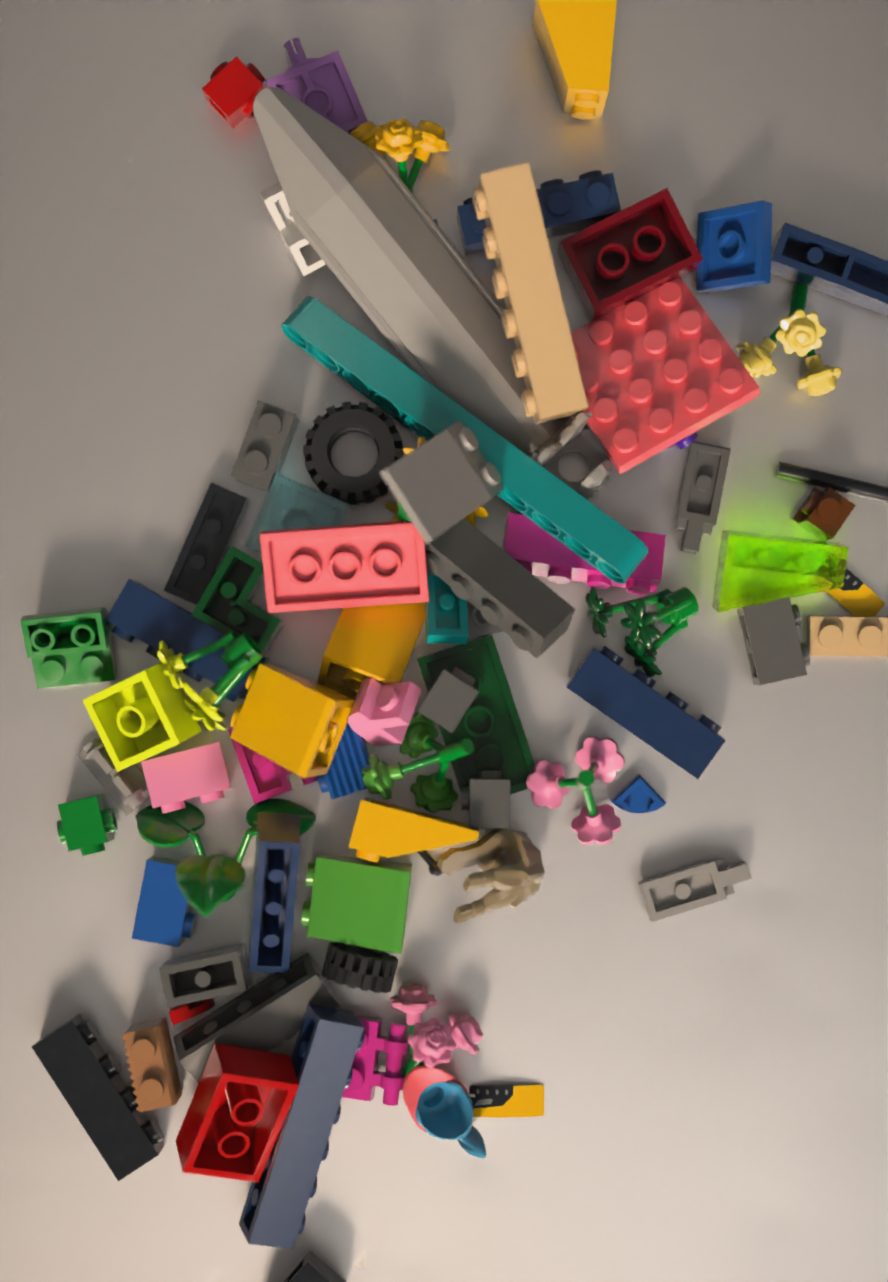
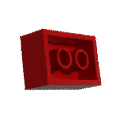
[176,1043,299,1182]

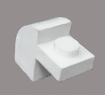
[260,182,326,276]

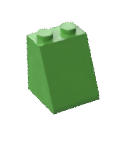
[301,853,412,953]

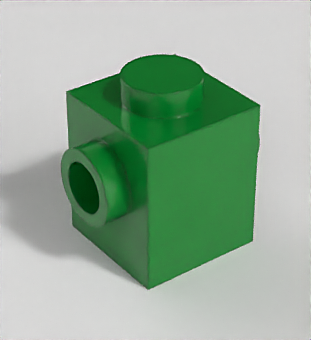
[57,793,118,856]

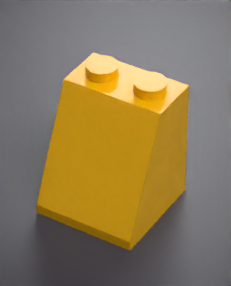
[532,0,617,120]
[317,602,426,699]
[230,663,355,778]

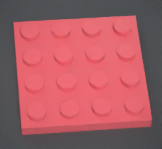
[571,277,760,474]

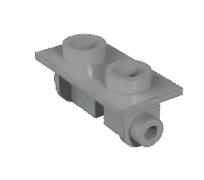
[77,737,150,816]

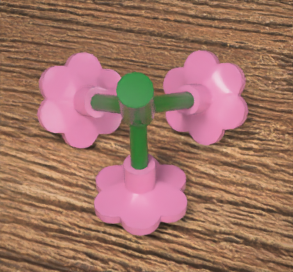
[526,736,625,845]

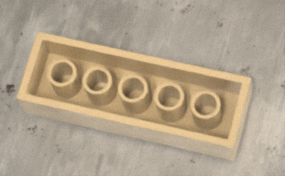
[472,162,588,424]

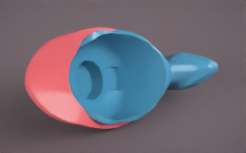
[403,1065,486,1158]

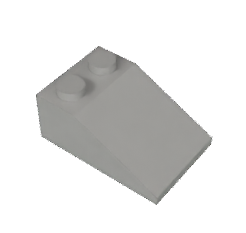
[380,421,504,544]

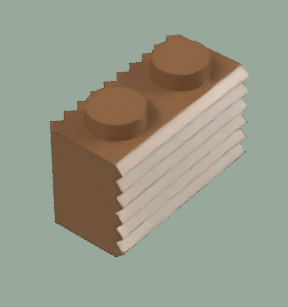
[121,1018,182,1112]

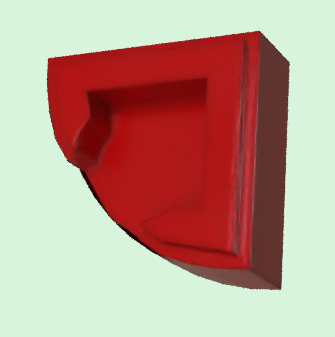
[168,998,215,1025]

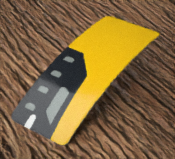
[811,556,885,616]
[469,1084,544,1118]

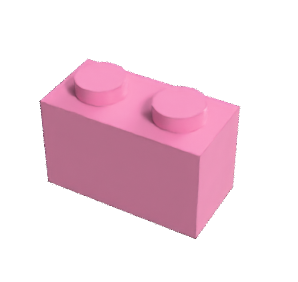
[141,742,231,813]

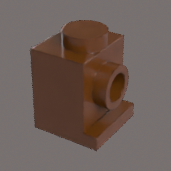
[791,487,856,542]

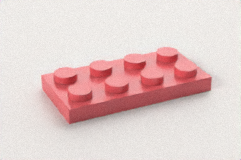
[260,520,429,613]

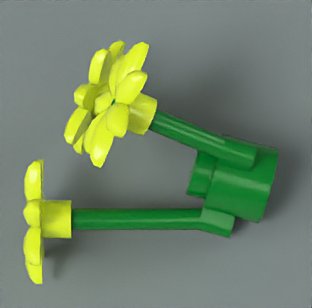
[157,631,264,731]

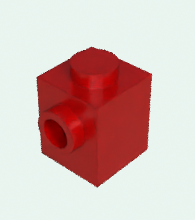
[202,56,266,129]

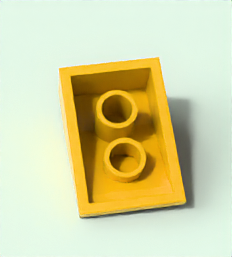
[348,797,480,862]

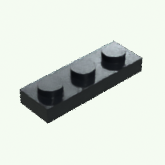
[163,482,249,605]

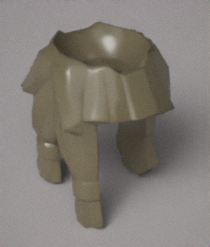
[437,828,545,923]

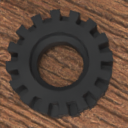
[321,942,398,993]

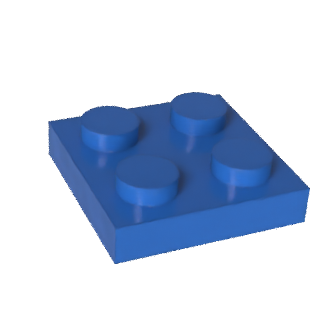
[696,200,772,293]

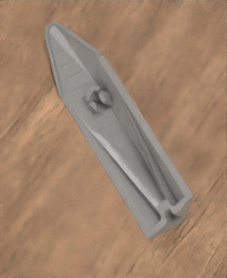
[253,87,573,455]

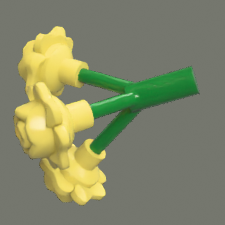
[736,284,842,396]

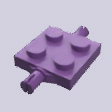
[266,38,368,134]

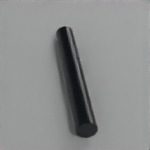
[775,462,888,503]

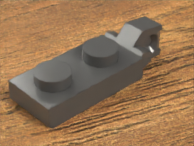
[675,441,731,554]

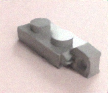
[638,858,752,922]

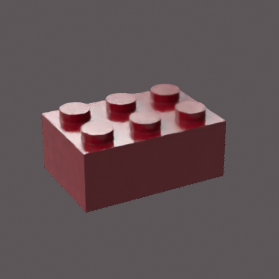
[557,188,703,321]

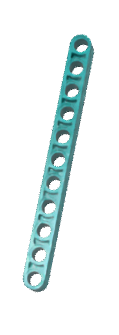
[281,296,648,584]

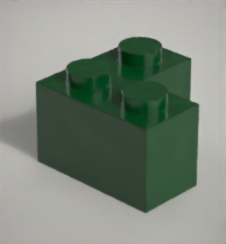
[191,545,285,655]

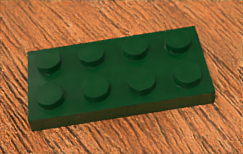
[417,634,535,795]

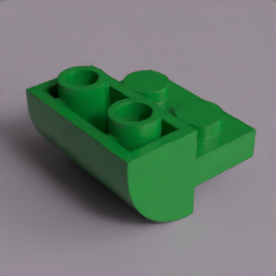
[21,607,118,689]

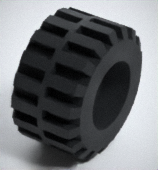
[303,401,404,505]

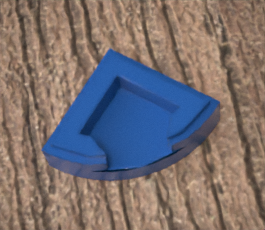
[610,774,666,813]

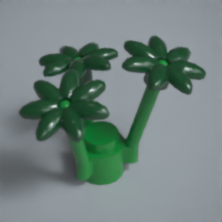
[585,587,699,677]

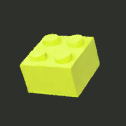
[82,662,202,772]

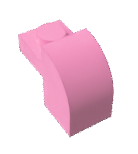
[348,677,421,746]

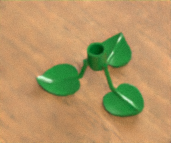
[135,798,316,917]

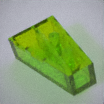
[712,529,849,613]

